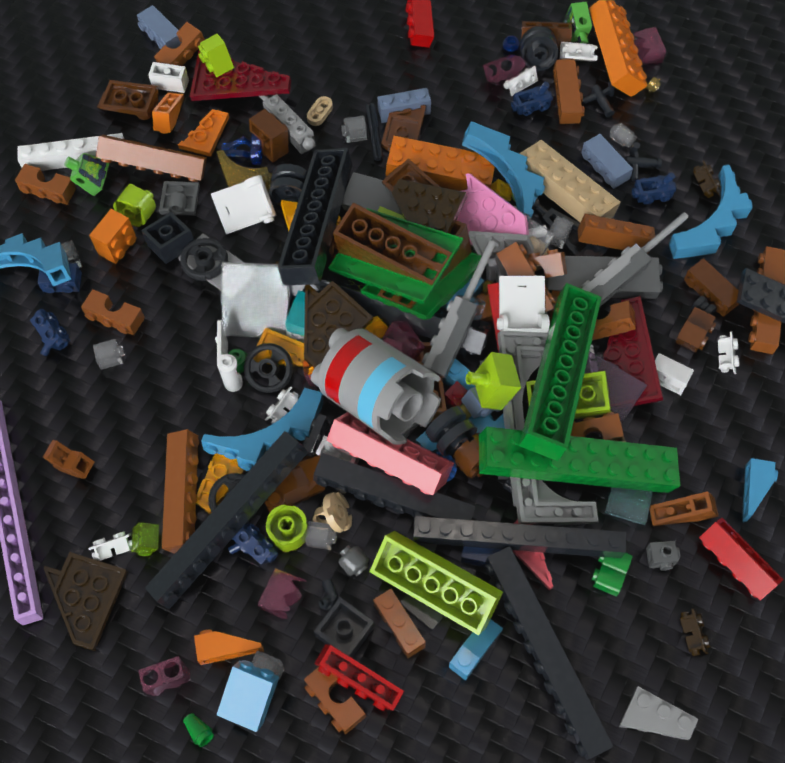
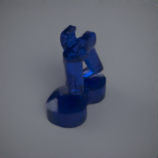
[221,133,262,165]

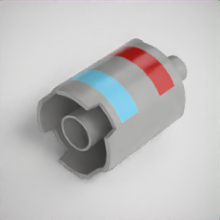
[311,328,441,445]

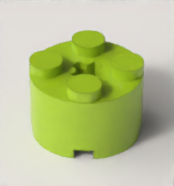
[113,184,156,227]
[266,505,309,552]

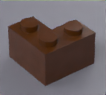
[249,109,289,162]
[675,307,717,353]

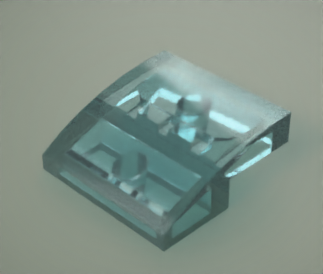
[605,487,653,525]

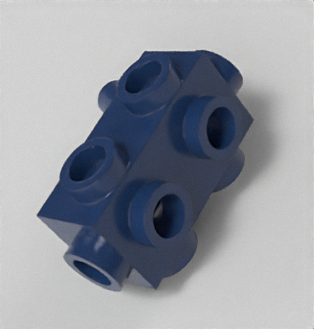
[511,82,553,116]
[632,172,676,204]
[30,309,70,356]
[228,523,279,565]

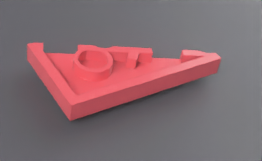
[512,520,553,591]

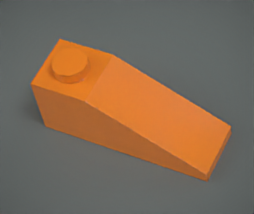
[152,92,184,134]
[194,630,264,665]

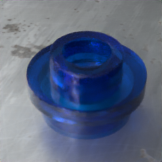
[503,36,519,52]

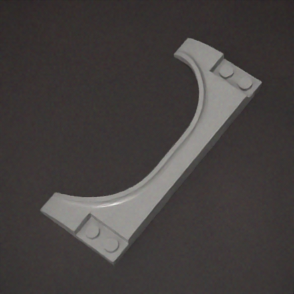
[497,331,598,526]

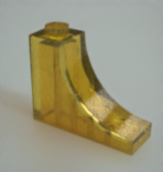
[217,150,272,192]

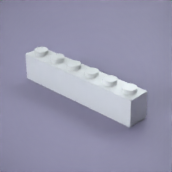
[18,133,124,171]

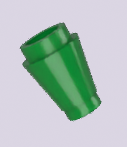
[183,713,214,747]

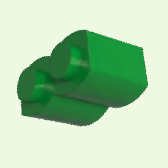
[591,553,632,597]

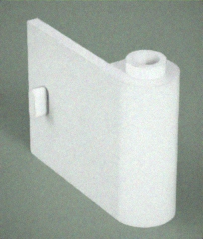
[211,175,277,234]
[497,276,550,333]
[215,320,243,392]

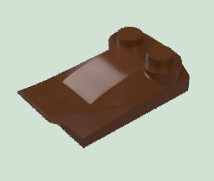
[97,80,159,120]
[382,159,440,193]
[264,455,325,513]

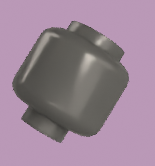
[339,545,369,577]

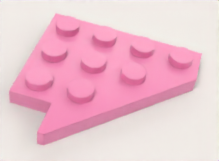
[456,173,529,245]

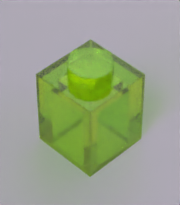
[131,522,159,556]

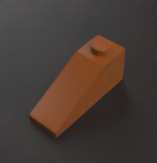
[649,491,719,526]

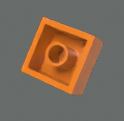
[89,209,137,264]

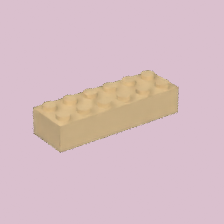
[519,140,620,223]

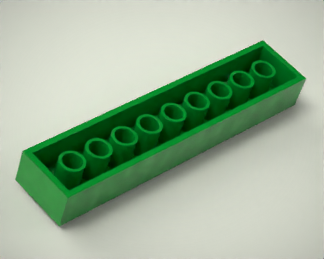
[519,283,602,461]
[479,427,680,493]

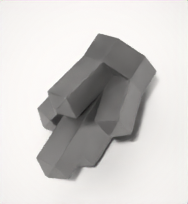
[486,252,508,283]

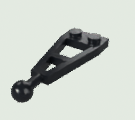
[532,198,611,257]

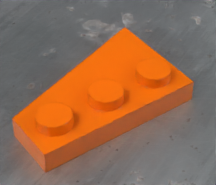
[178,109,229,157]

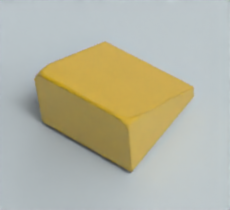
[491,179,512,202]

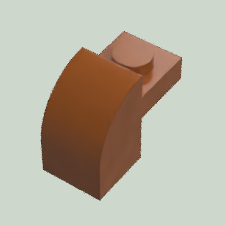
[43,440,95,479]

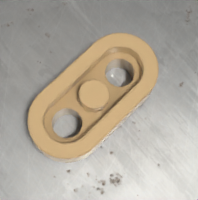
[307,96,333,126]

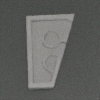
[469,231,534,255]
[619,686,698,740]

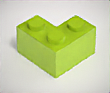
[198,33,234,77]

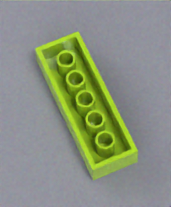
[369,531,503,635]

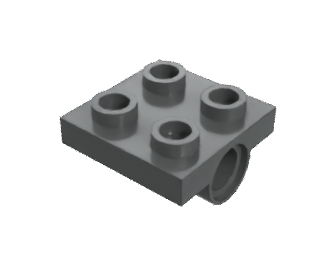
[159,181,200,216]

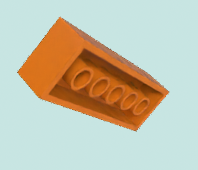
[589,0,648,97]
[386,136,495,191]

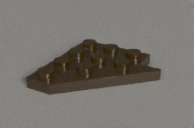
[392,179,467,234]
[304,281,373,368]
[44,552,128,651]

